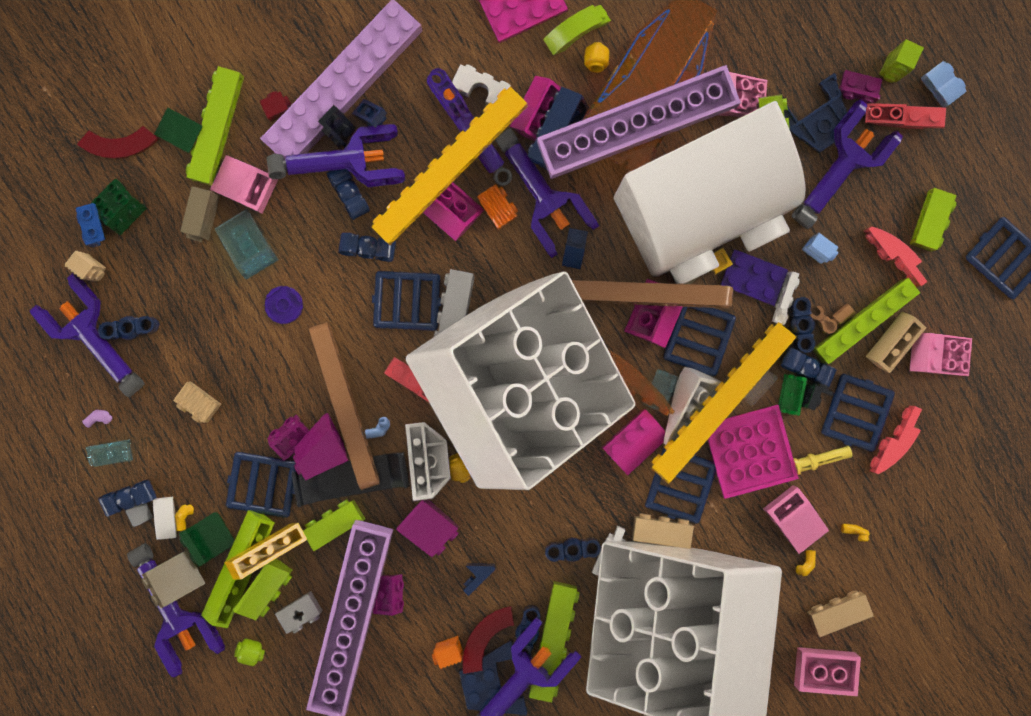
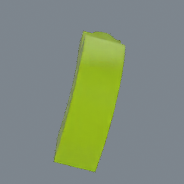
[543,5,611,55]

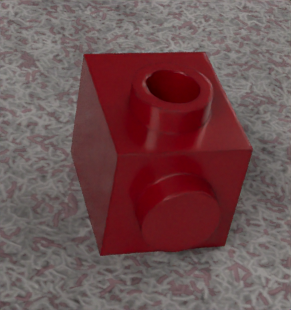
[260,91,292,122]

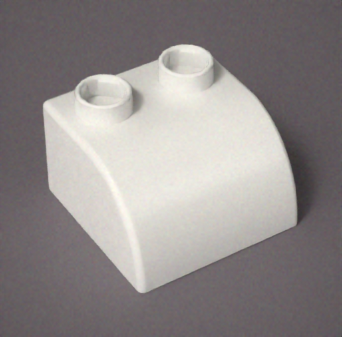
[613,101,806,284]
[406,272,635,490]
[586,541,782,716]

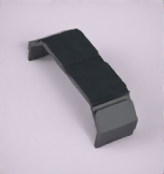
[292,452,410,507]

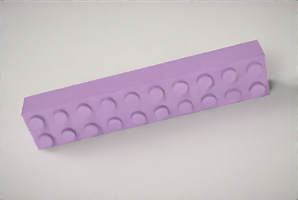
[260,0,423,160]
[537,65,741,179]
[306,520,394,716]

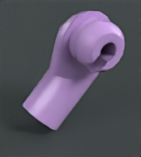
[82,410,112,428]

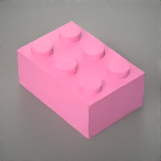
[794,647,861,696]

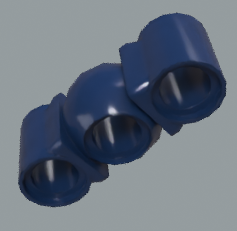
[326,169,370,220]
[338,232,396,262]
[790,297,815,353]
[98,316,159,340]
[780,347,837,388]
[98,479,157,517]
[545,537,601,562]
[515,605,540,656]

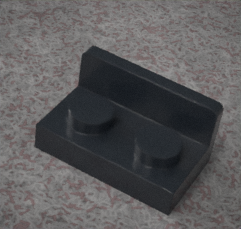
[318,105,356,148]
[801,383,833,410]

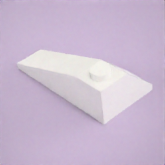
[663,367,721,445]

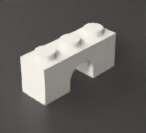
[452,64,511,106]

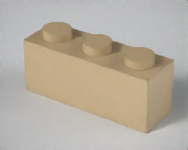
[866,312,927,373]
[632,513,694,549]
[807,590,874,637]

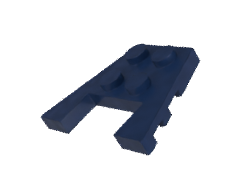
[784,73,847,153]
[459,640,527,715]

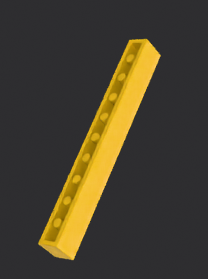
[372,87,527,245]
[651,322,796,484]

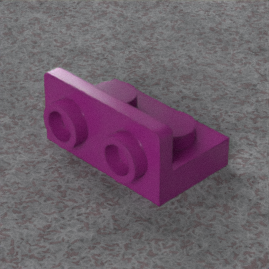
[839,70,883,104]
[267,415,310,461]
[373,574,404,616]

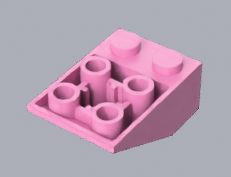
[719,72,767,117]
[210,155,278,214]
[910,333,972,376]
[763,485,829,554]

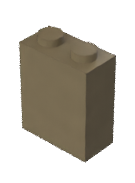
[180,186,220,242]
[142,550,205,609]

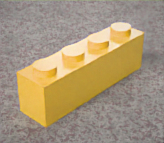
[224,523,307,580]

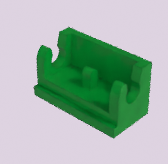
[778,374,807,416]

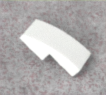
[153,497,177,540]

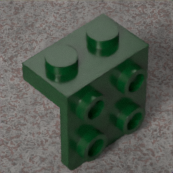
[91,179,147,236]
[179,512,235,567]

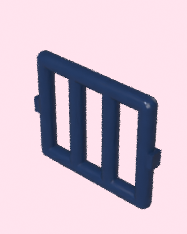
[966,217,1031,300]
[372,271,441,331]
[663,307,736,376]
[821,374,895,452]
[645,448,716,524]
[226,452,296,518]

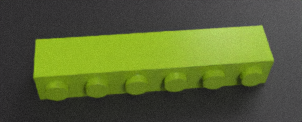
[186,66,244,186]
[812,278,920,364]
[201,510,275,628]
[529,581,580,703]

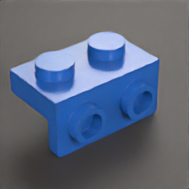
[76,203,105,247]

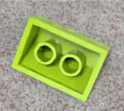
[233,558,293,620]

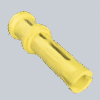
[793,446,852,475]

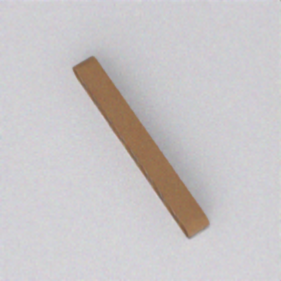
[572,280,733,308]
[309,322,380,490]

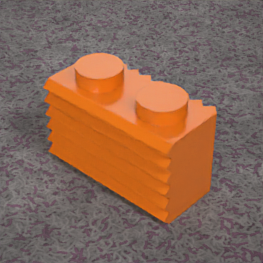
[477,184,518,230]
[432,636,463,669]

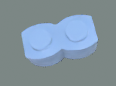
[921,61,967,108]
[802,233,838,264]

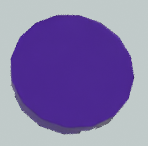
[264,286,303,324]

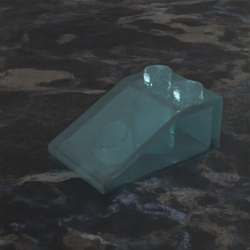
[215,209,279,280]

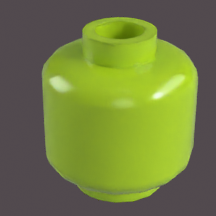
[234,638,265,666]

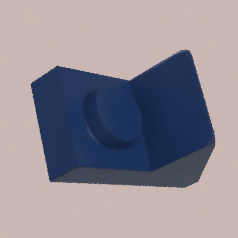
[352,99,387,128]
[562,228,588,269]
[463,563,496,596]

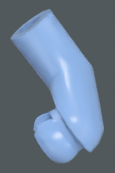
[365,417,390,439]

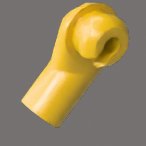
[175,504,194,531]
[841,524,870,542]
[796,550,816,577]

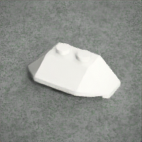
[405,422,451,501]

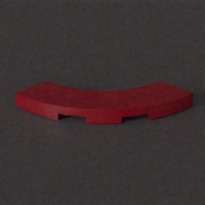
[77,125,159,159]
[463,606,515,674]

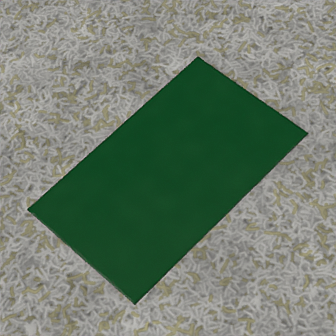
[154,107,203,153]

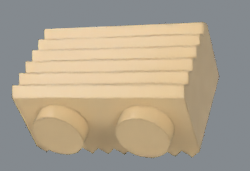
[65,251,106,282]
[173,382,221,424]

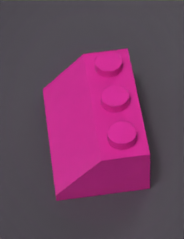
[509,76,561,142]
[423,182,484,241]
[624,279,683,348]
[602,409,665,476]

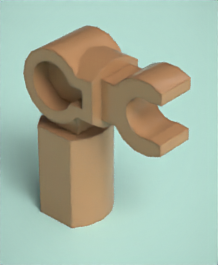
[810,303,855,335]

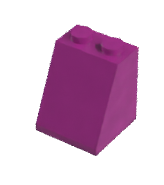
[293,413,348,480]
[396,499,459,557]

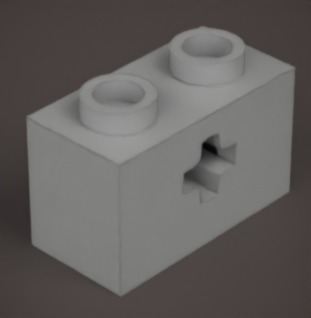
[275,591,323,634]

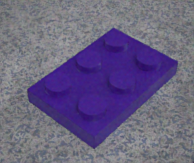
[720,249,788,306]

